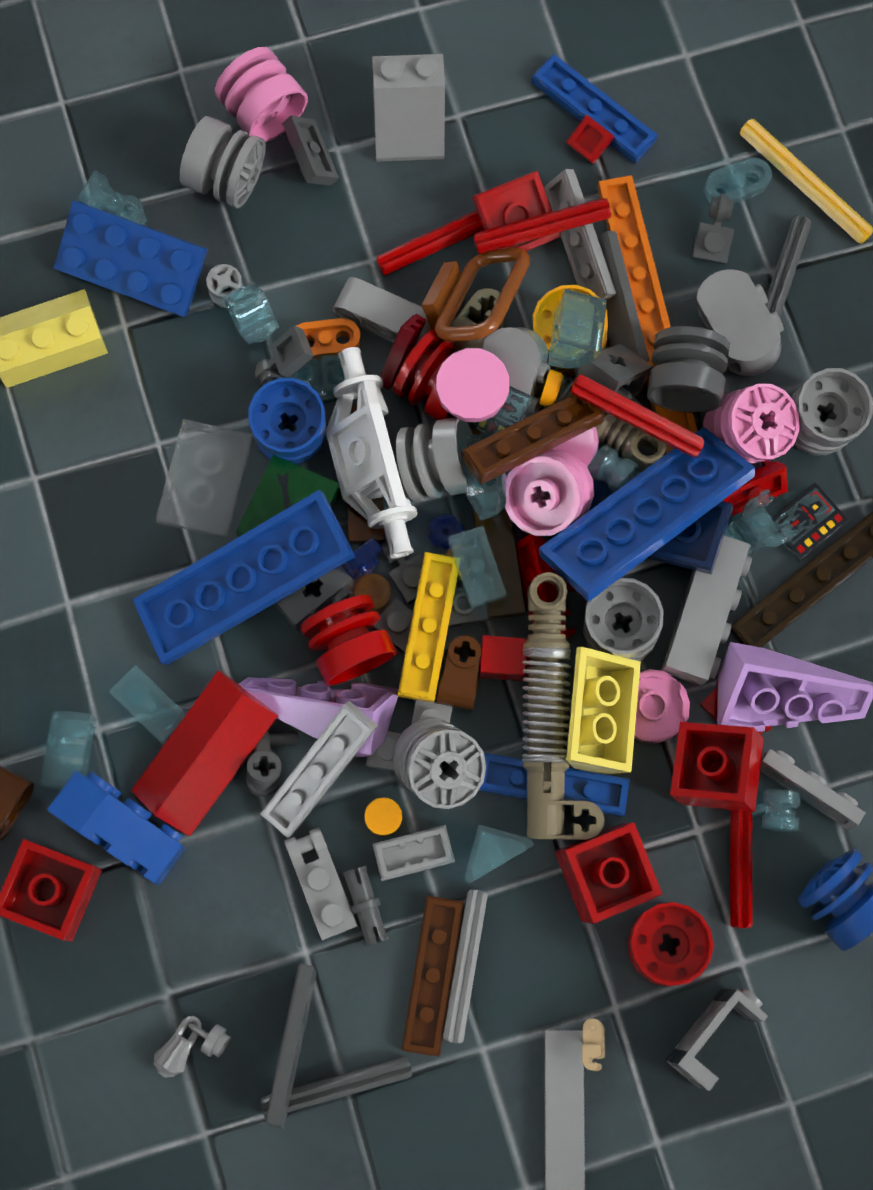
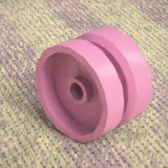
[503,450,594,536]

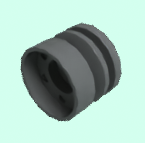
[647,326,730,413]

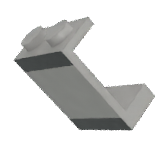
[665,988,768,1091]

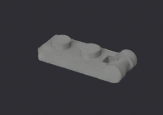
[284,827,358,941]

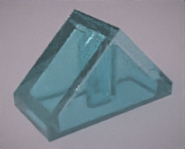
[463,824,534,885]

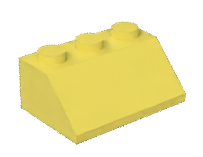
[0,289,108,388]
[566,647,641,774]

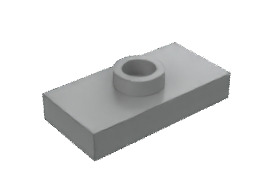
[372,825,455,881]

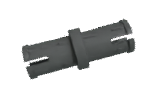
[343,866,389,947]

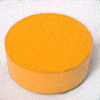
[539,369,564,407]
[365,797,402,836]

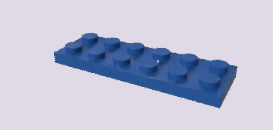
[539,427,755,602]
[132,490,355,665]

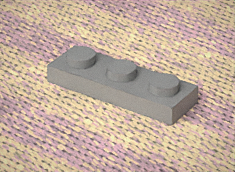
[760,749,866,830]

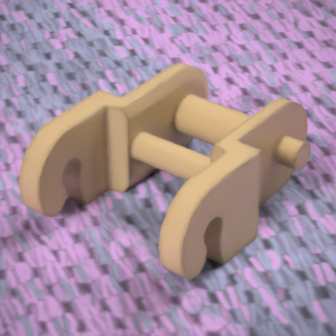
[582,1018,605,1071]

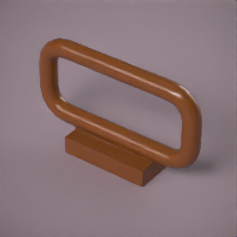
[421,248,530,342]

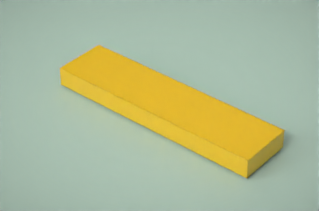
[397,552,461,703]

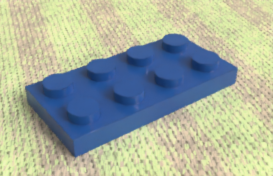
[53,200,208,317]

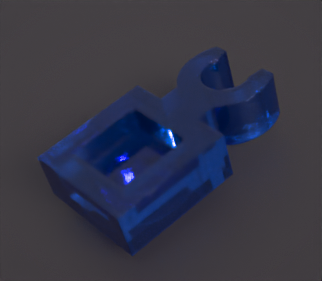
[342,538,382,580]

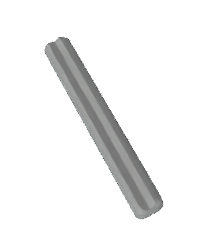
[443,889,488,1044]

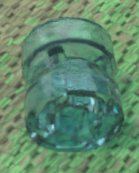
[588,445,639,492]
[761,790,801,832]

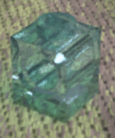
[222,281,280,344]

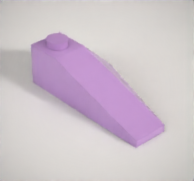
[717,642,873,732]
[238,677,398,757]

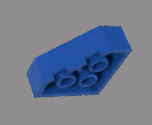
[47,771,186,885]

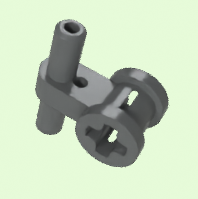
[246,730,299,797]

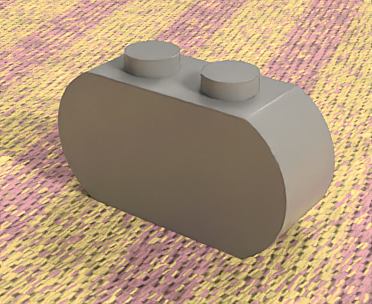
[697,269,784,376]
[476,327,550,436]

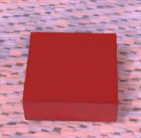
[566,114,615,165]

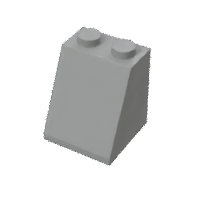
[372,54,445,162]

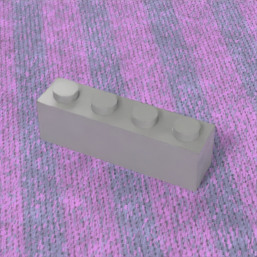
[660,535,752,686]

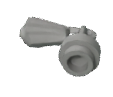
[153,1016,231,1078]

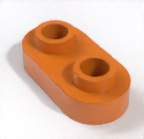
[297,318,360,361]

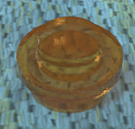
[354,574,391,610]

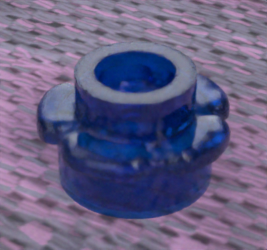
[428,514,464,549]

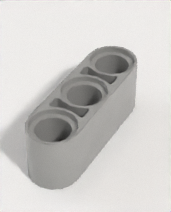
[332,277,431,343]

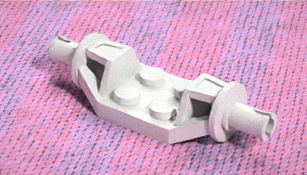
[326,347,418,558]

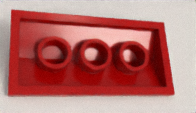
[131,670,279,836]

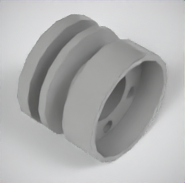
[180,116,265,208]
[790,368,873,455]
[396,417,480,503]
[583,578,664,661]
[392,718,486,809]

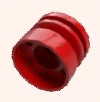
[393,329,455,421]
[300,594,397,686]
[627,902,714,987]

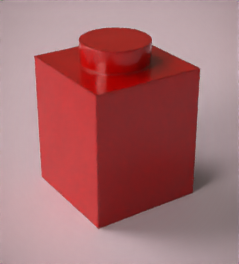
[479,635,532,681]

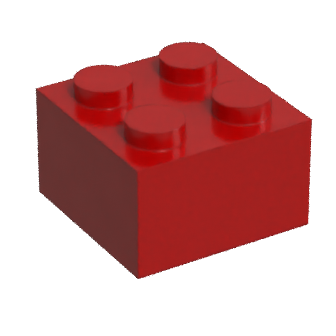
[670,722,764,812]
[554,822,663,924]
[0,839,103,942]

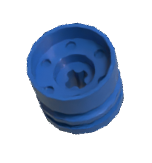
[248,378,327,465]
[796,848,873,951]

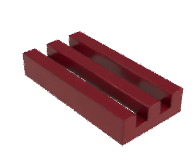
[380,314,427,390]

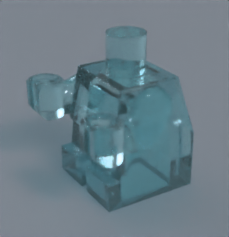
[727,489,797,556]

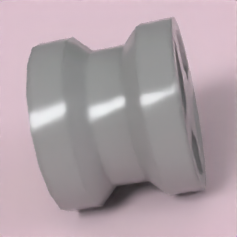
[206,264,244,308]

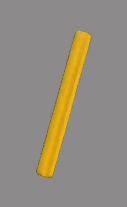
[740,119,873,244]

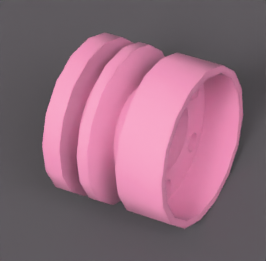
[214,47,308,143]
[703,383,800,464]

